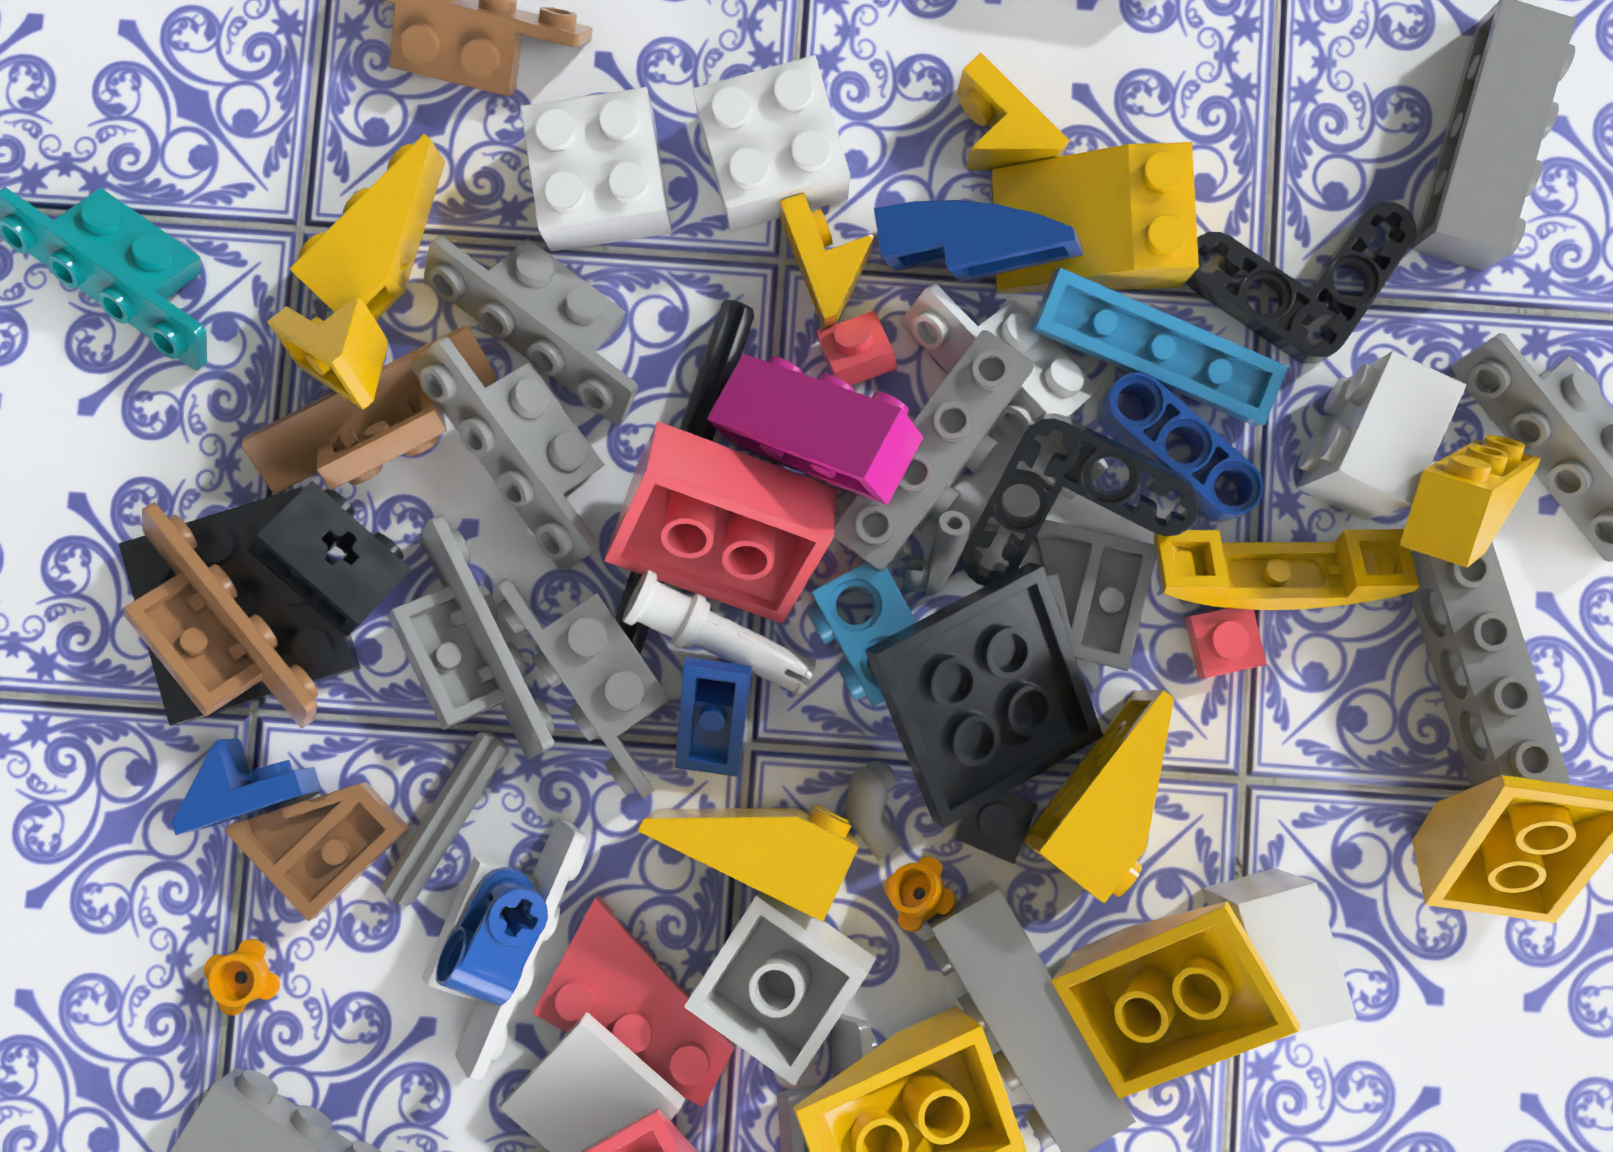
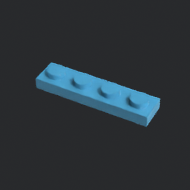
[1030,267,1288,426]

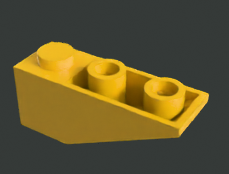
[289,134,445,321]
[1399,435,1541,568]

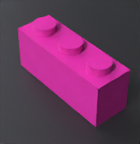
[707,354,924,505]

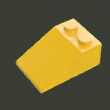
[991,142,1199,294]
[1023,690,1174,904]
[1412,775,1613,923]
[638,804,859,922]
[1051,901,1301,1099]
[793,1006,1027,1152]

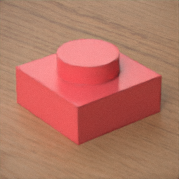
[816,311,898,386]
[1184,608,1267,678]

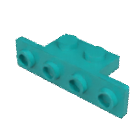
[0,187,207,371]

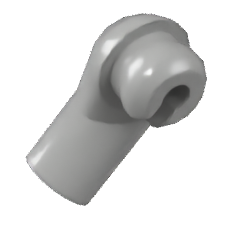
[903,511,970,597]
[845,760,903,861]

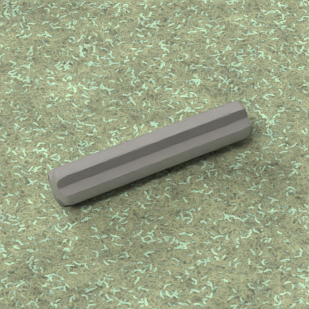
[381,731,509,906]

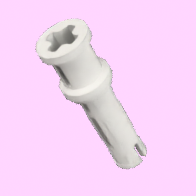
[622,570,816,697]

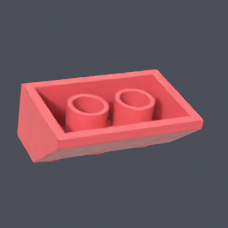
[604,421,837,624]

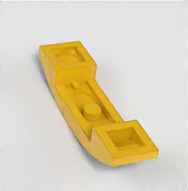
[1153,529,1420,610]

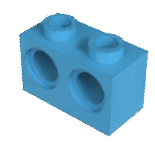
[806,562,917,706]

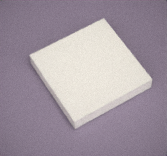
[500,1012,685,1152]

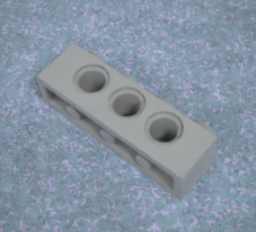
[1409,542,1571,788]

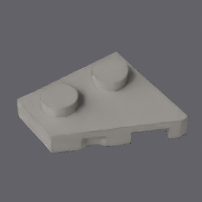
[1037,519,1156,671]

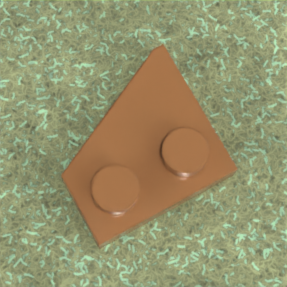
[224,782,410,922]

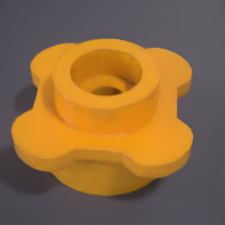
[885,856,956,932]
[204,939,281,1016]

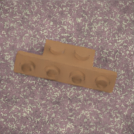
[382,0,593,96]
[242,326,496,493]
[124,502,318,728]

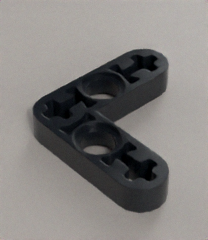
[1185,202,1416,364]
[962,413,1199,586]

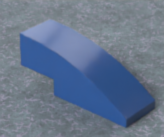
[874,200,1083,282]

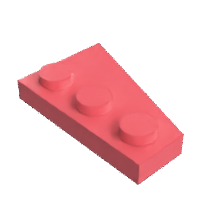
[532,895,735,1107]

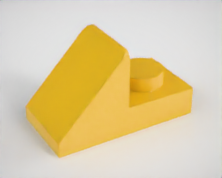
[957,52,1070,170]
[780,192,874,329]
[267,296,388,410]

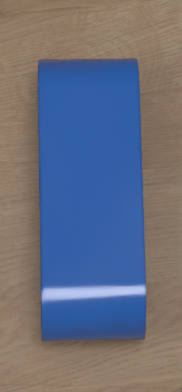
[1097,372,1264,523]

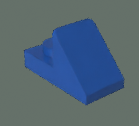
[675,657,753,777]
[172,738,322,835]

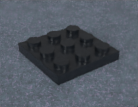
[118,487,361,726]
[865,562,1104,828]

